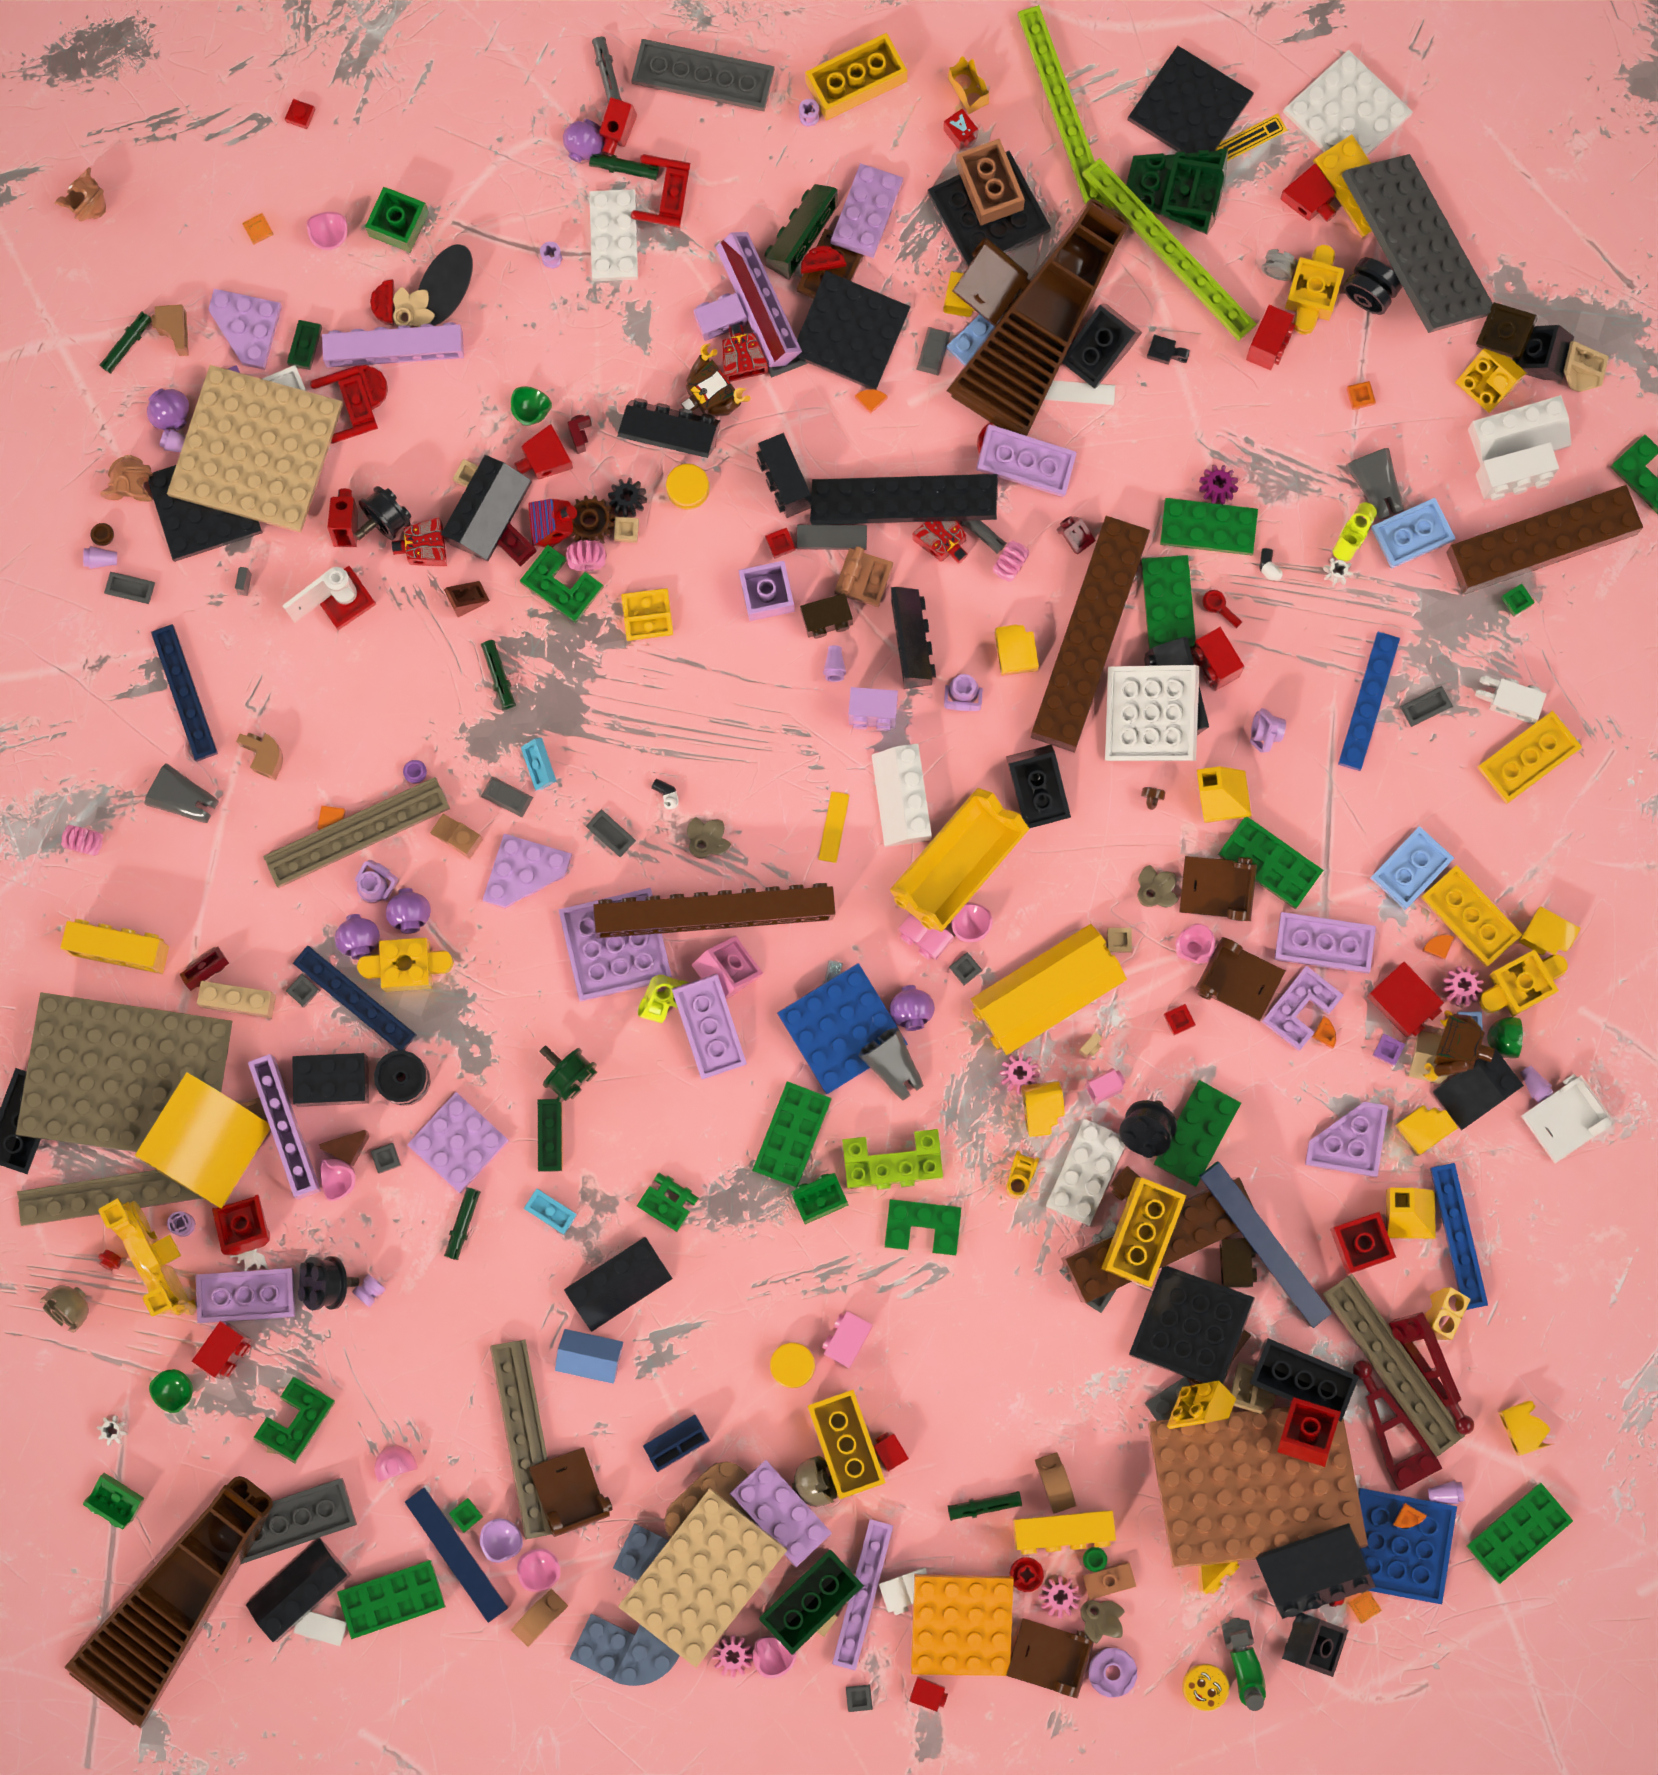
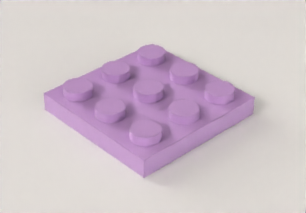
[407,1092,509,1194]

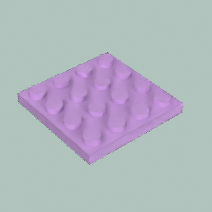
[558,887,672,1002]

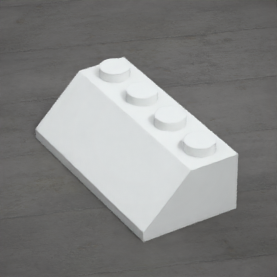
[1468,395,1572,466]
[871,744,932,847]

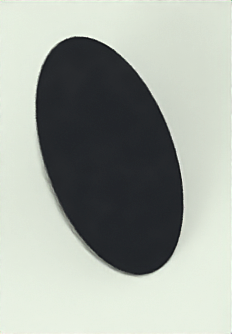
[418,244,473,326]

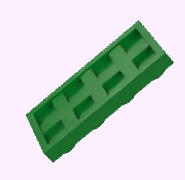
[1160,498,1258,556]
[1141,555,1196,650]
[1218,817,1324,910]
[1153,1080,1241,1188]
[752,1081,832,1188]
[1466,1483,1573,1585]
[337,1560,446,1640]

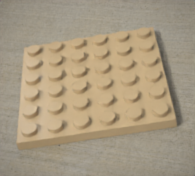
[167,365,343,533]

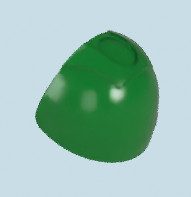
[511,386,552,426]
[1487,1017,1523,1059]
[149,1369,193,1413]

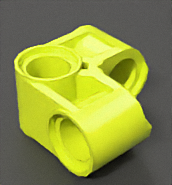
[1332,502,1377,562]
[638,974,690,1023]

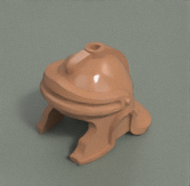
[54,167,106,222]
[100,455,153,502]

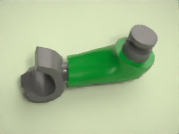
[1221,1618,1266,1711]

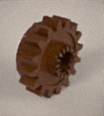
[569,495,615,544]

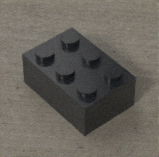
[756,432,812,518]
[292,1053,369,1107]

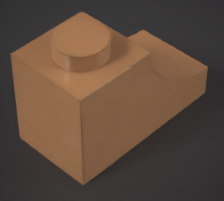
[151,304,189,356]
[430,813,483,859]

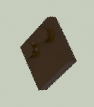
[1476,302,1538,360]

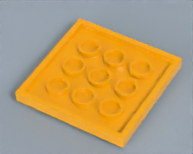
[911,1574,1014,1676]

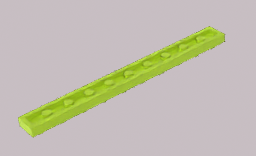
[1017,5,1112,210]
[1082,158,1257,342]

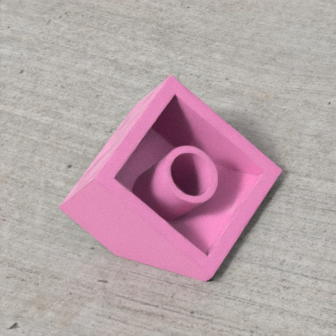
[692,936,763,999]

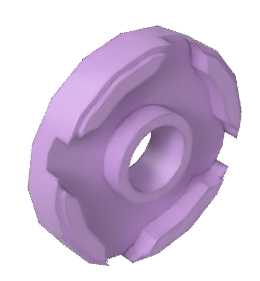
[1088,1648,1137,1698]

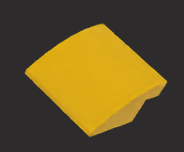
[135,1072,271,1209]

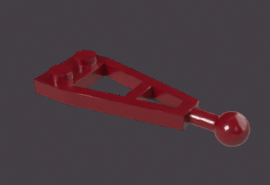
[1388,1312,1475,1435]
[1352,1360,1443,1491]

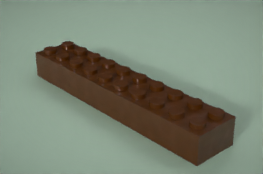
[1030,515,1150,753]
[593,883,836,939]

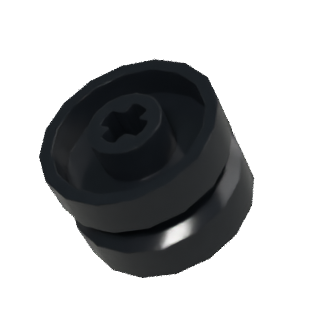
[1342,257,1403,315]
[374,1050,431,1106]

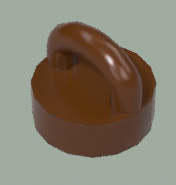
[1141,787,1166,810]

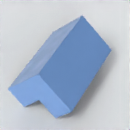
[555,1329,623,1384]

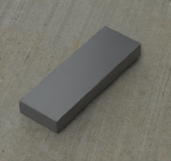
[797,525,867,550]

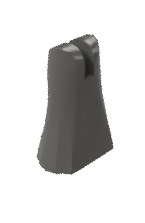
[1346,448,1404,520]
[144,763,219,823]
[859,1028,924,1101]

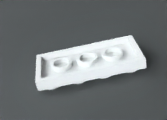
[589,189,638,282]
[1045,1119,1125,1226]

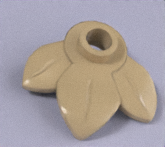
[393,287,435,327]

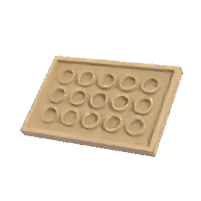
[618,1488,787,1668]

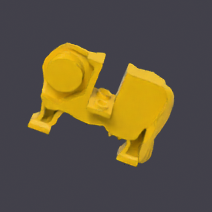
[98,1198,197,1317]

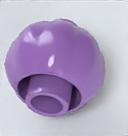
[563,119,605,163]
[147,388,189,431]
[386,888,431,934]
[335,914,380,960]
[889,985,935,1031]

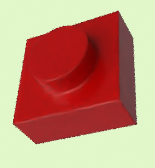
[285,99,316,129]
[765,527,796,559]
[1163,1004,1196,1036]

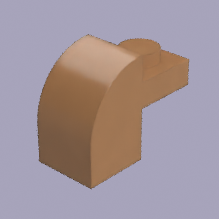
[236,733,283,781]
[1035,1452,1077,1514]
[511,1588,568,1647]

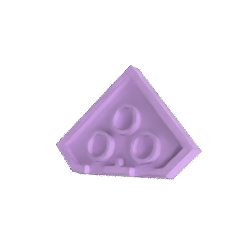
[208,289,282,370]
[482,834,572,908]
[1305,1102,1388,1178]

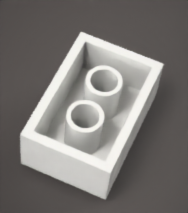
[1475,442,1559,501]

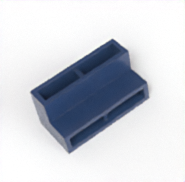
[643,1414,711,1472]

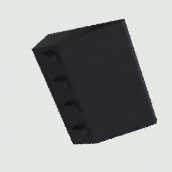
[1256,1523,1376,1619]

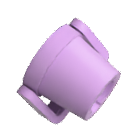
[944,674,983,711]
[1250,708,1286,753]
[355,860,398,903]

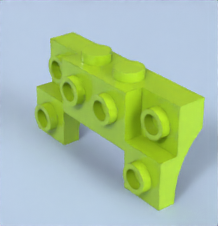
[842,1129,943,1190]

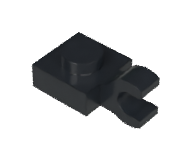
[1147,334,1190,365]

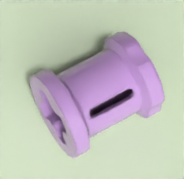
[799,99,819,127]
[540,241,562,269]

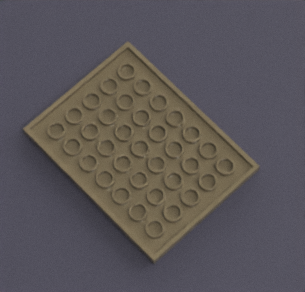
[16,992,233,1152]

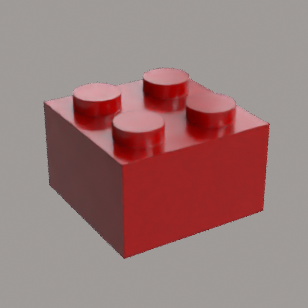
[1246,304,1296,371]
[1192,626,1245,691]
[1330,1211,1397,1275]
[191,1321,252,1380]
[1277,1397,1341,1467]

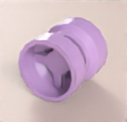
[167,1211,196,1237]
[352,1273,386,1307]

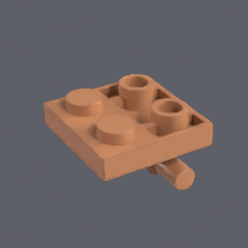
[834,547,894,608]

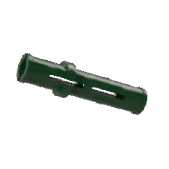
[589,154,659,181]
[99,311,152,374]
[481,640,516,710]
[444,1187,481,1261]
[947,1491,1022,1521]

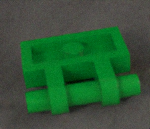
[637,1172,699,1233]

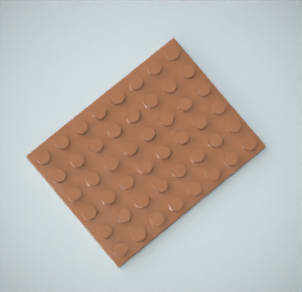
[1148,1407,1368,1569]

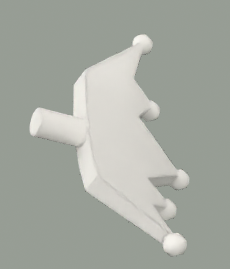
[230,1249,270,1271]

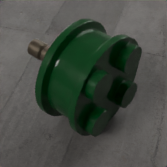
[539,1045,598,1102]

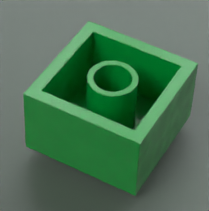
[365,186,429,253]

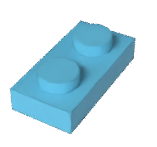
[521,738,556,791]
[523,1188,577,1235]

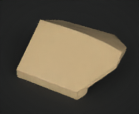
[1564,341,1609,392]
[1408,1031,1449,1084]
[1230,1362,1276,1414]

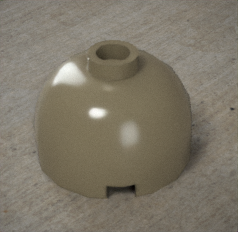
[40,1285,89,1333]
[792,1455,837,1507]

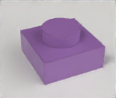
[1372,1034,1405,1066]

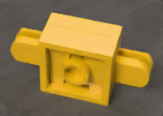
[1285,245,1344,335]
[357,938,454,992]
[1479,949,1568,1017]

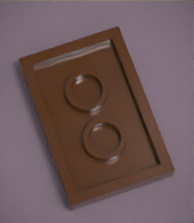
[797,229,864,299]

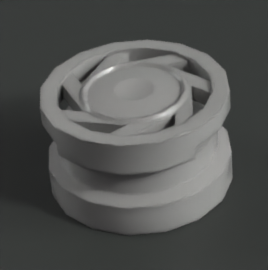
[1261,249,1298,281]

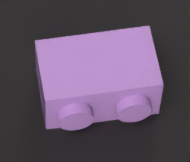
[693,293,747,341]

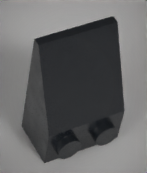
[1062,304,1143,389]
[1006,744,1071,829]
[1433,1047,1524,1131]

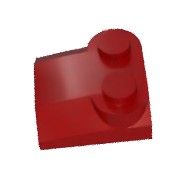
[212,1194,270,1255]

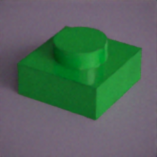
[1501,584,1535,617]
[449,1498,484,1533]

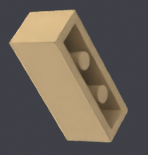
[197,981,276,1019]

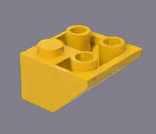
[1455,348,1527,413]
[1197,766,1252,823]
[1386,1188,1436,1239]
[1167,1381,1236,1429]
[1198,1562,1240,1595]

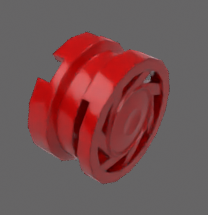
[1009,1557,1044,1592]

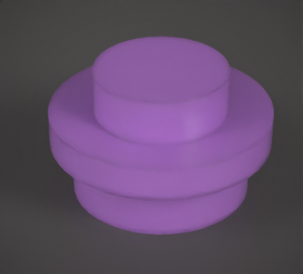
[403,760,427,784]

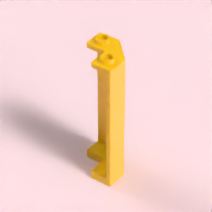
[890,788,1030,932]
[971,923,1127,1056]

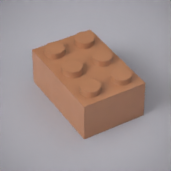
[956,138,1025,225]

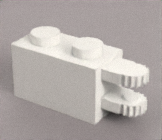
[1475,676,1547,725]

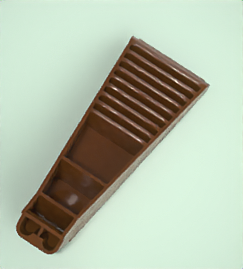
[946,199,1129,436]
[64,1476,273,1729]

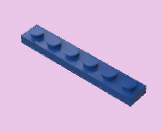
[1338,631,1400,771]
[1430,1163,1488,1310]

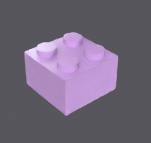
[739,560,795,622]
[848,687,898,731]

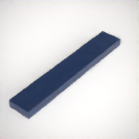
[151,624,218,762]
[293,945,417,1051]
[405,1487,509,1623]

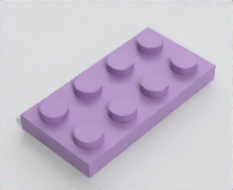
[830,163,903,258]
[976,424,1077,497]
[1274,912,1376,974]
[671,973,747,1080]
[196,1268,295,1324]
[729,1460,832,1567]

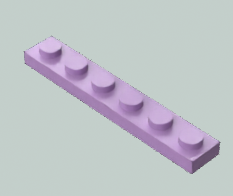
[832,1519,894,1671]

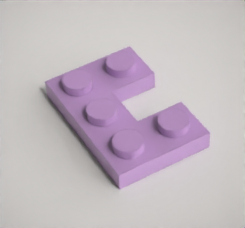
[1262,965,1344,1051]

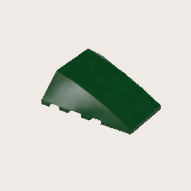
[1126,148,1228,235]

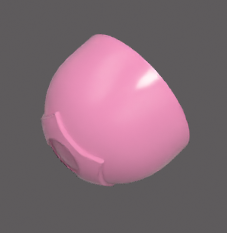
[306,212,347,250]
[951,903,993,942]
[320,1159,355,1201]
[374,1446,418,1483]
[517,1548,560,1592]
[753,1636,797,1678]

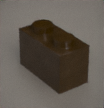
[800,593,853,639]
[1219,1238,1257,1289]

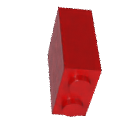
[1366,961,1444,1038]

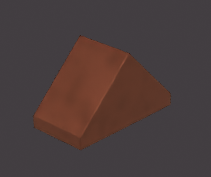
[444,581,490,618]
[319,1130,370,1167]

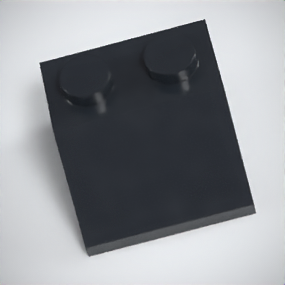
[1512,325,1574,380]
[1282,1613,1349,1677]

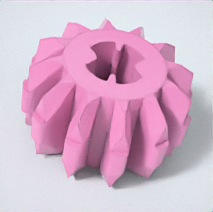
[566,540,606,572]
[993,540,1029,582]
[61,825,103,856]
[1442,966,1484,1006]
[999,1053,1040,1095]
[1039,1575,1081,1618]
[712,1635,753,1678]

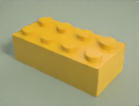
[805,32,908,121]
[60,919,169,974]
[1101,1177,1187,1288]
[808,1389,886,1500]
[1012,1510,1116,1555]

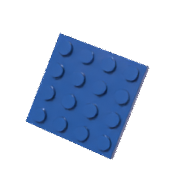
[777,963,908,1094]
[1358,1488,1457,1605]

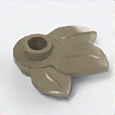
[687,817,731,859]
[1137,865,1179,908]
[1080,1600,1125,1644]

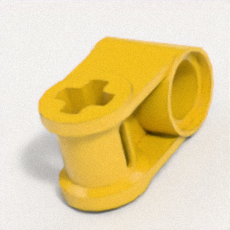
[1006,1150,1040,1199]

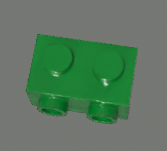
[791,1173,849,1225]
[83,1472,145,1530]

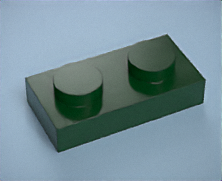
[287,320,322,370]

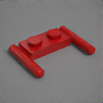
[631,154,691,228]
[310,366,378,444]

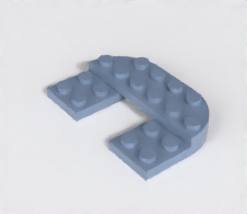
[569,1523,680,1686]

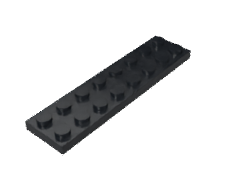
[810,474,998,525]

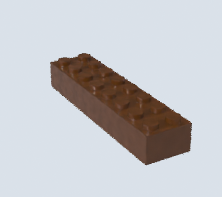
[1446,485,1644,595]
[1061,1177,1254,1303]

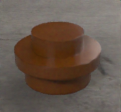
[90,523,114,546]

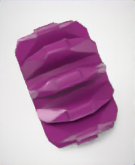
[1199,465,1238,504]

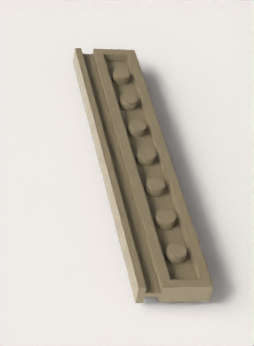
[263,777,450,888]
[17,1170,203,1227]
[1323,1274,1465,1457]
[490,1339,552,1540]

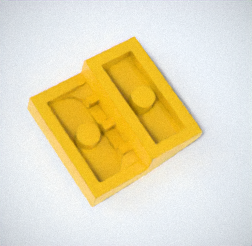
[621,588,673,641]

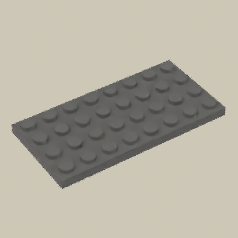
[1341,154,1493,333]

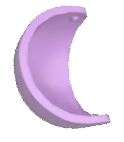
[480,1518,523,1563]

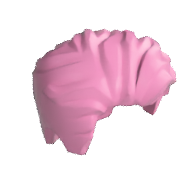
[1175,923,1216,964]

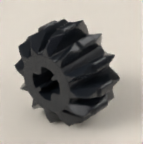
[608,477,647,517]

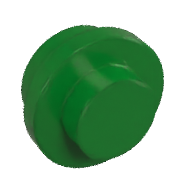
[1083,1547,1107,1572]

